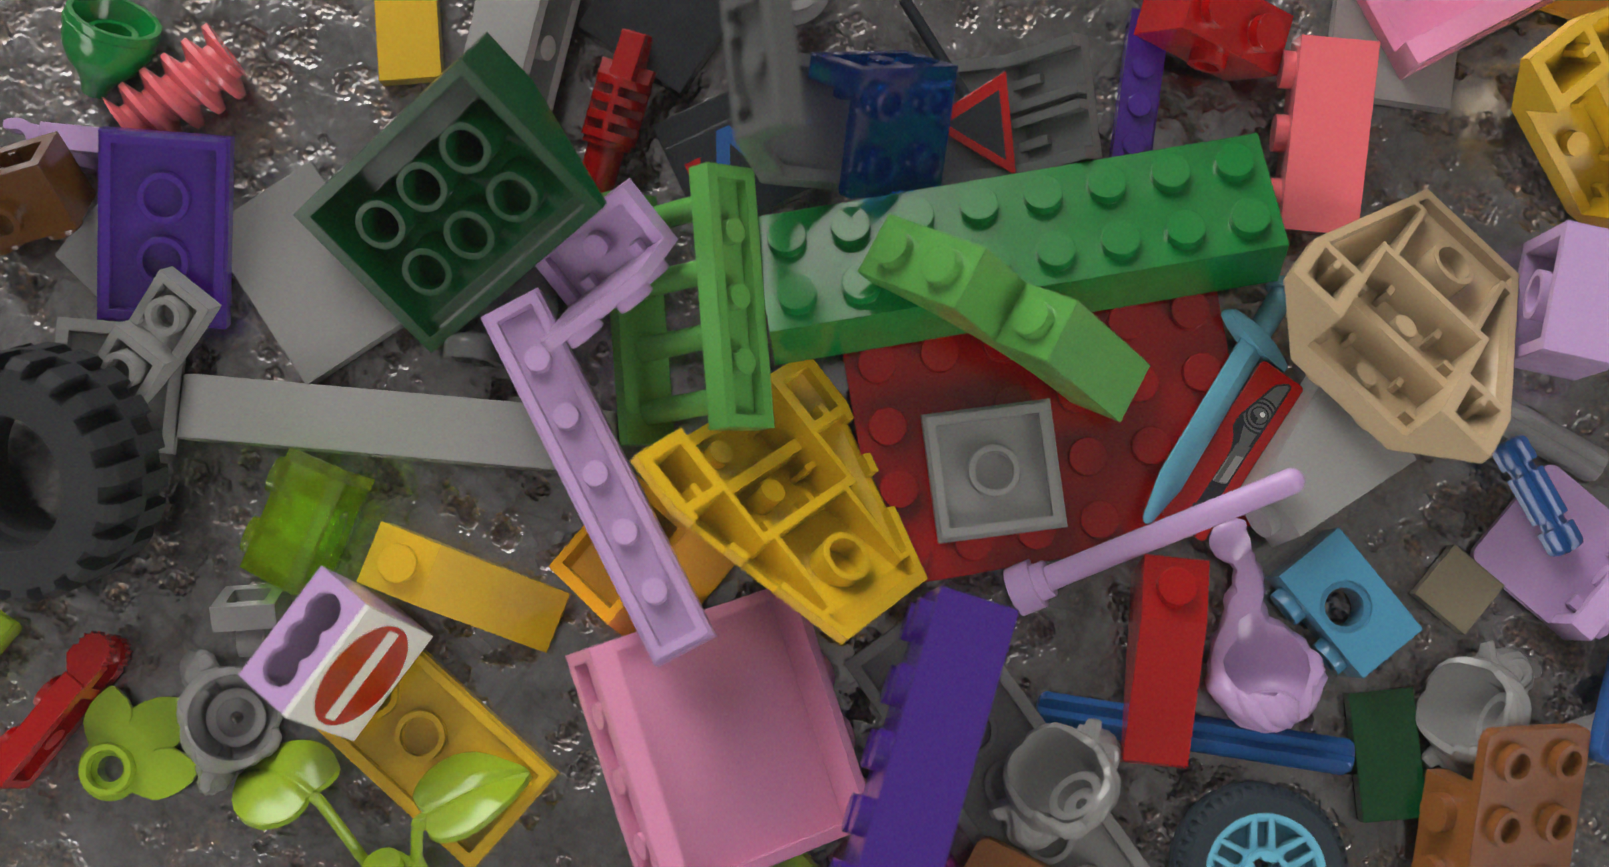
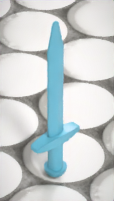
[1143,275,1288,524]

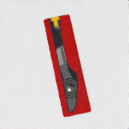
[1162,361,1303,541]

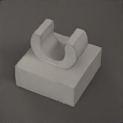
[209,582,291,657]

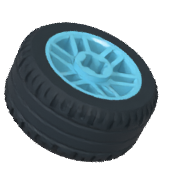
[1168,781,1349,867]

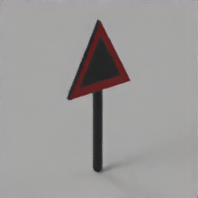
[899,0,1016,174]

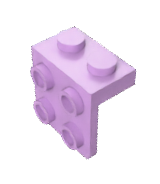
[535,178,678,352]
[1470,465,1609,641]

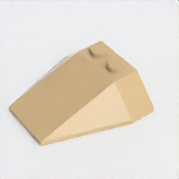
[1284,189,1519,463]

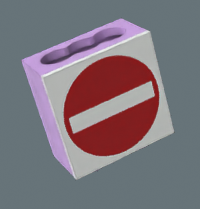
[238,566,433,741]

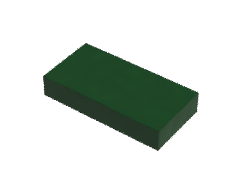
[1343,687,1424,823]

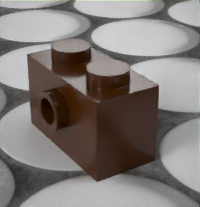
[0,131,96,256]

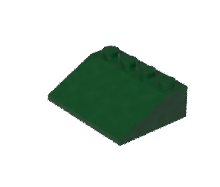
[293,31,607,354]

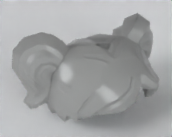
[1416,641,1535,780]
[176,649,283,796]
[988,718,1121,851]

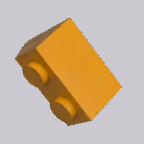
[548,474,735,636]

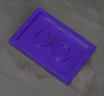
[97,126,235,329]

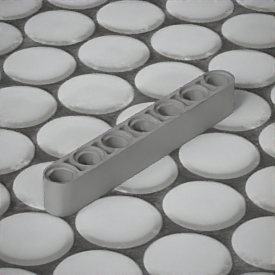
[176,374,618,473]

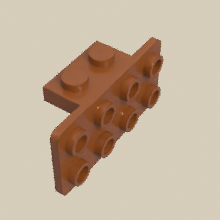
[1411,723,1591,867]

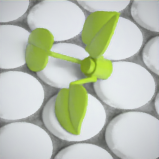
[231,740,532,867]

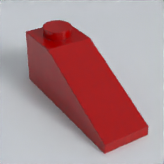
[1120,554,1210,769]

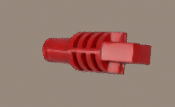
[581,28,656,193]

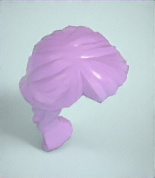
[1204,518,1328,733]

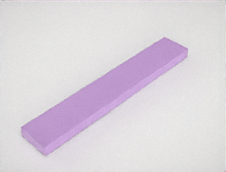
[480,287,717,667]

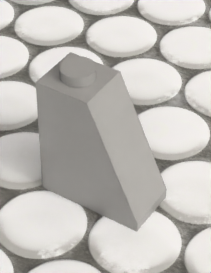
[1241,376,1417,548]

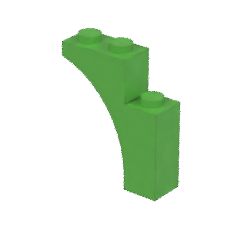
[857,214,1150,422]

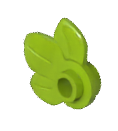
[78,685,197,801]

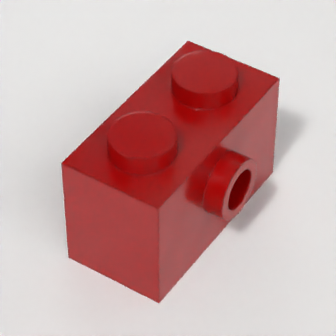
[1133,0,1294,81]

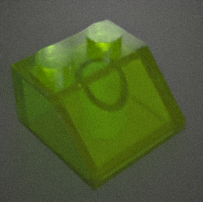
[239,447,375,595]

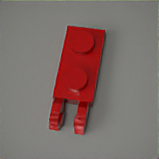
[0,631,133,789]

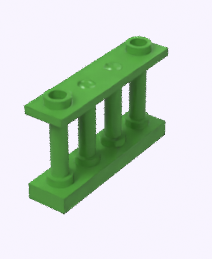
[601,162,775,446]

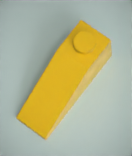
[356,521,571,653]

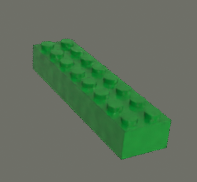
[758,133,1289,365]

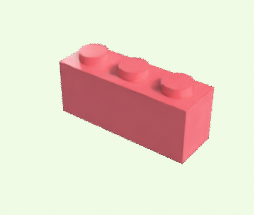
[1269,34,1381,235]

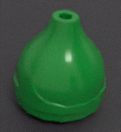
[61,0,162,99]

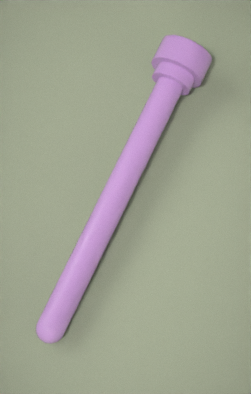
[1003,468,1305,616]

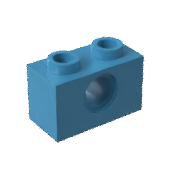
[1265,527,1423,679]

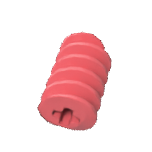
[102,23,248,132]

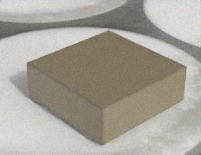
[1409,544,1505,635]

